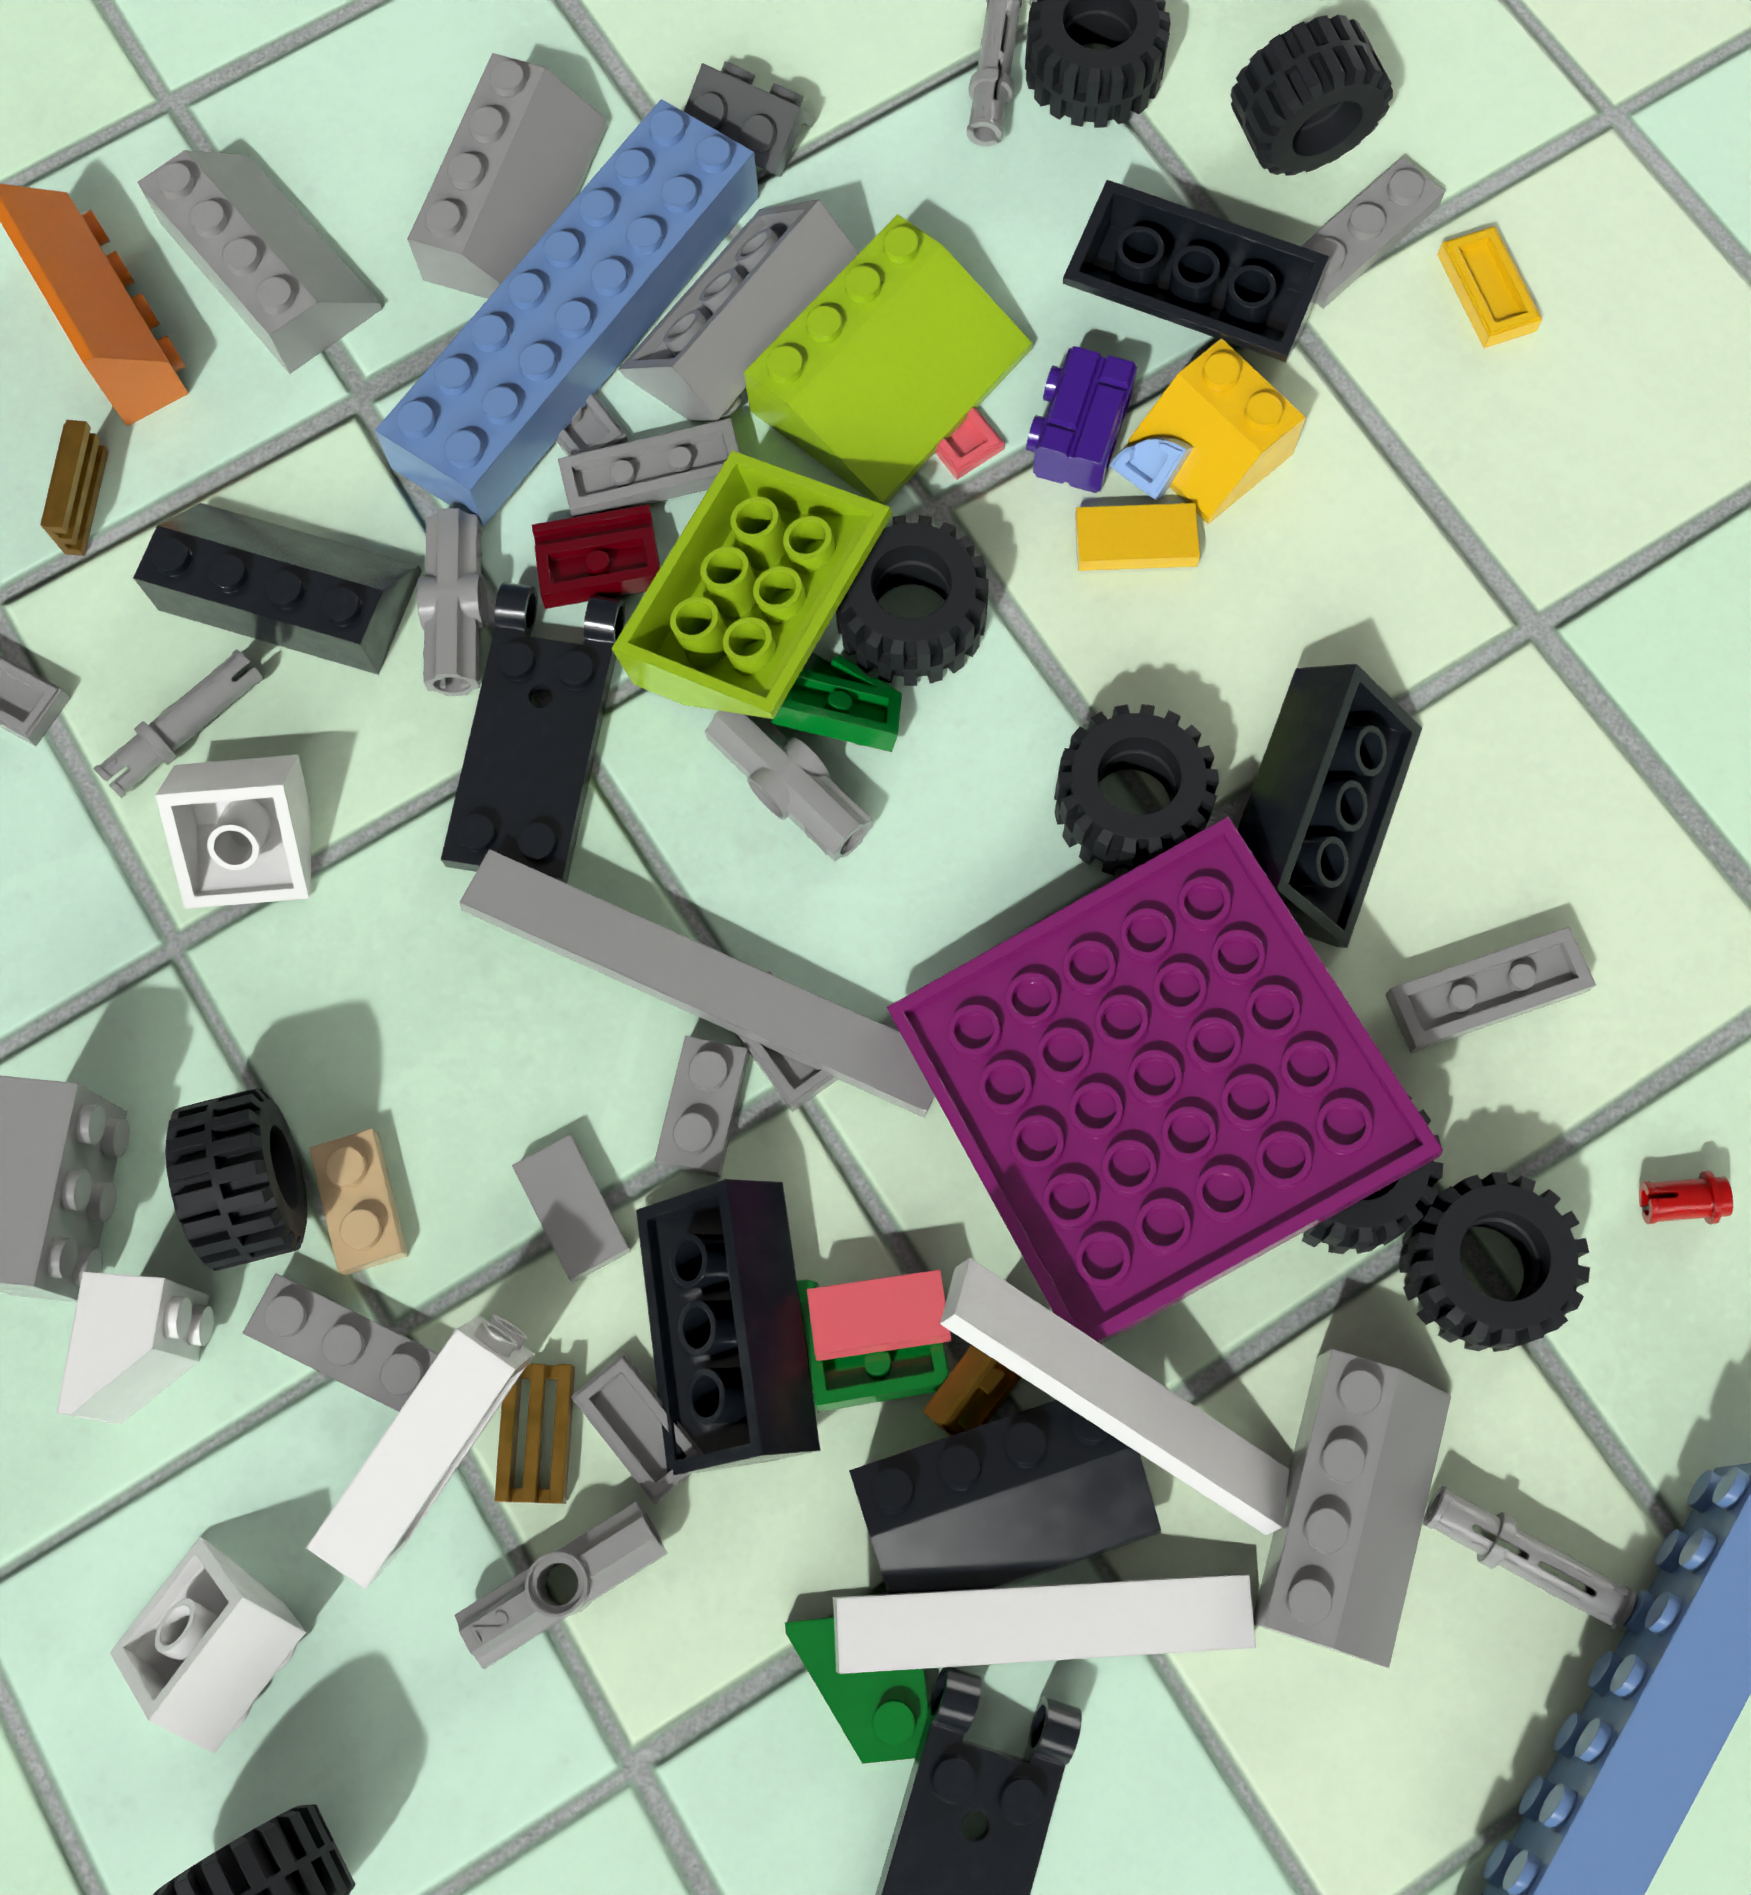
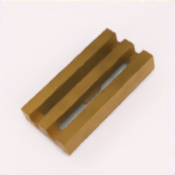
[40,420,108,556]
[922,1345,1021,1436]
[494,1363,575,1504]

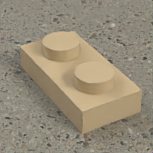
[309,1129,408,1276]

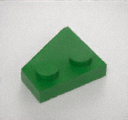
[771,652,902,752]
[797,1279,949,1413]
[785,1617,929,1764]

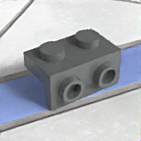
[684,61,815,177]

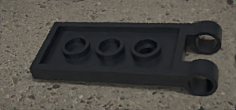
[441,582,625,884]
[875,1667,1082,1895]

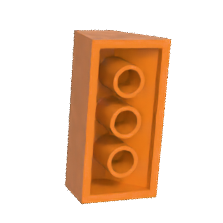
[0,184,189,426]

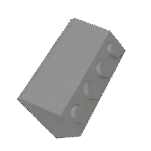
[407,53,608,299]
[137,150,382,374]
[618,199,859,421]
[1253,1349,1451,1668]

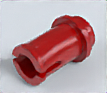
[1639,1171,1733,1225]

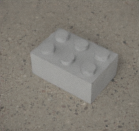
[0,1075,130,1302]

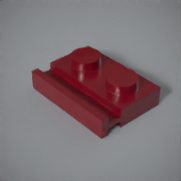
[532,505,660,609]

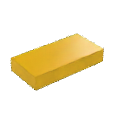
[1437,226,1542,348]
[1075,503,1200,571]

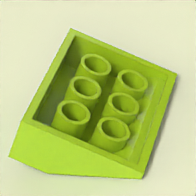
[743,214,1032,505]
[611,450,892,719]

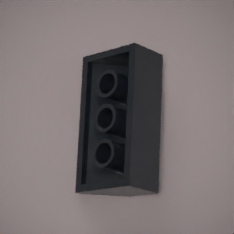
[1063,180,1329,362]
[133,503,422,675]
[1237,664,1422,948]
[636,1179,821,1475]
[849,1400,1161,1594]

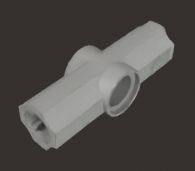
[417,508,488,696]
[705,711,873,862]
[454,1501,668,1669]

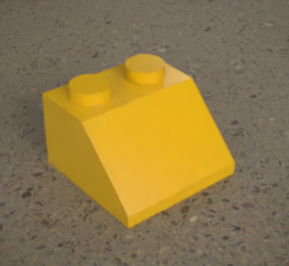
[1127,338,1306,524]

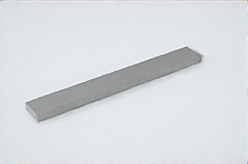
[459,849,935,1118]

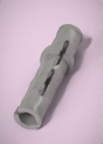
[966,0,1022,146]
[93,649,264,798]
[1423,1486,1636,1631]

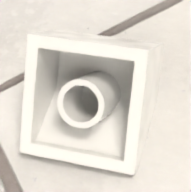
[155,755,311,909]
[57,1272,214,1424]
[110,1537,306,1754]

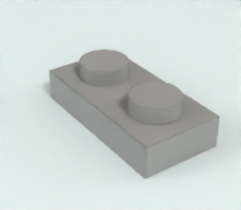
[655,1036,750,1177]

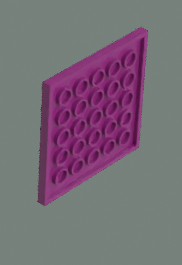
[887,817,1443,1344]

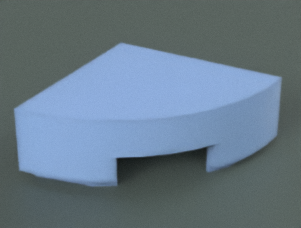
[1109,437,1194,500]

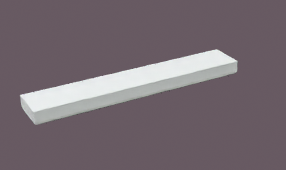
[940,1258,1289,1535]
[833,1574,1256,1674]

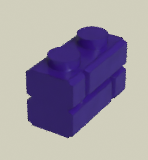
[1026,346,1138,493]

